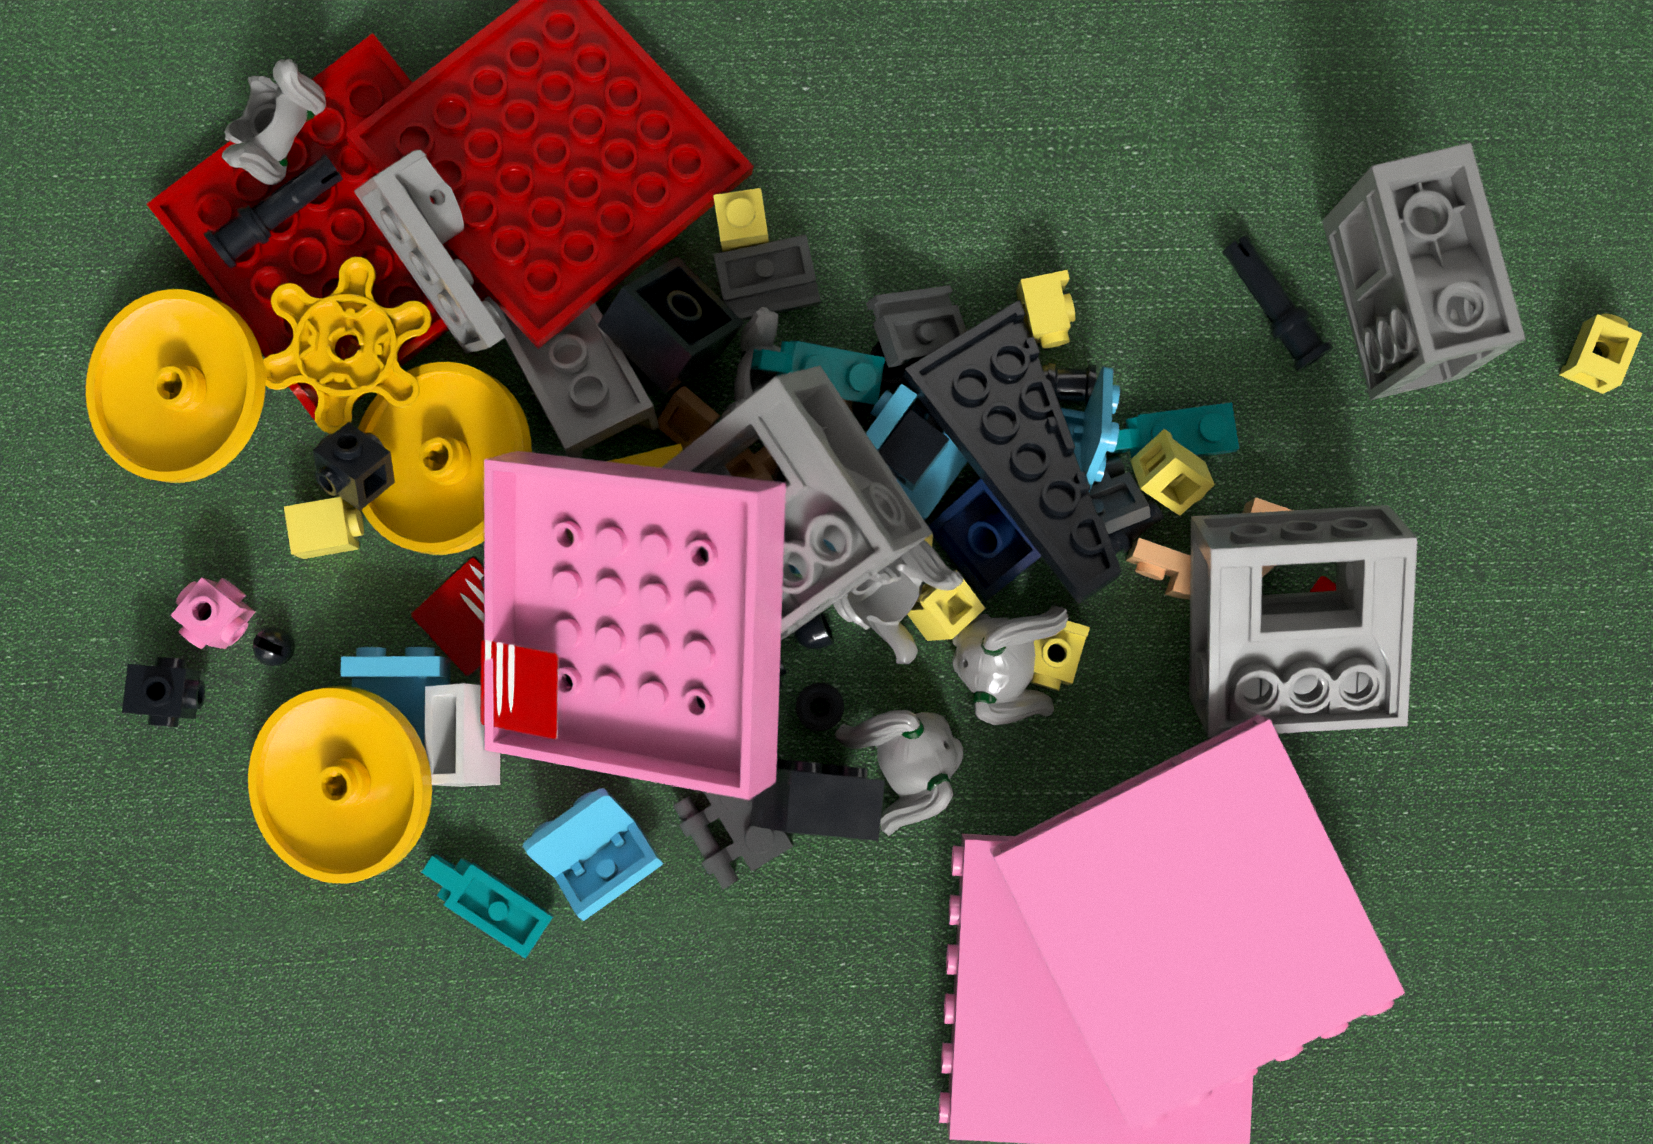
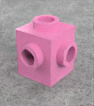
[171,577,255,649]

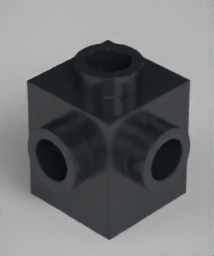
[313,422,395,511]
[122,657,205,727]

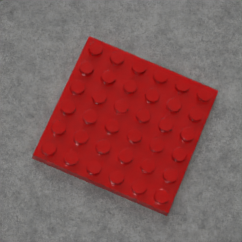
[345,0,754,349]
[146,33,489,422]

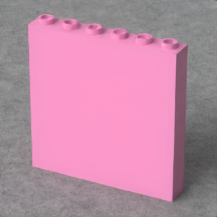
[989,714,1405,1131]
[938,834,1253,1144]

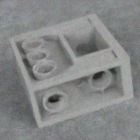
[1322,143,1525,400]
[661,366,933,640]
[1189,505,1417,738]

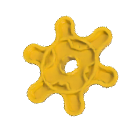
[263,257,432,434]

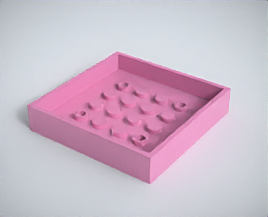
[484,451,786,800]

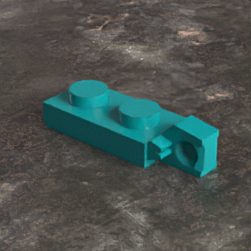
[751,341,885,405]
[1106,402,1239,459]
[421,854,555,959]

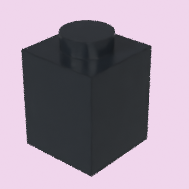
[878,410,950,491]

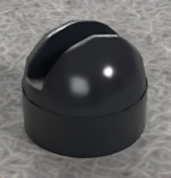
[795,612,834,650]
[252,627,295,666]

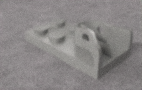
[354,150,505,354]
[484,296,659,458]

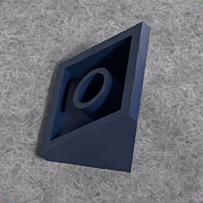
[928,479,1042,601]

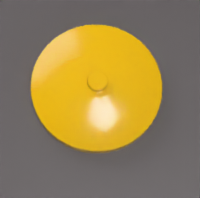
[86,289,266,483]
[358,362,532,555]
[248,686,432,883]

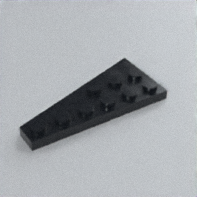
[903,300,1122,604]

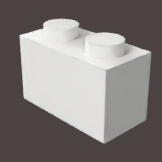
[424,683,500,787]

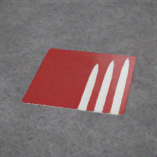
[411,558,484,676]
[480,640,559,739]

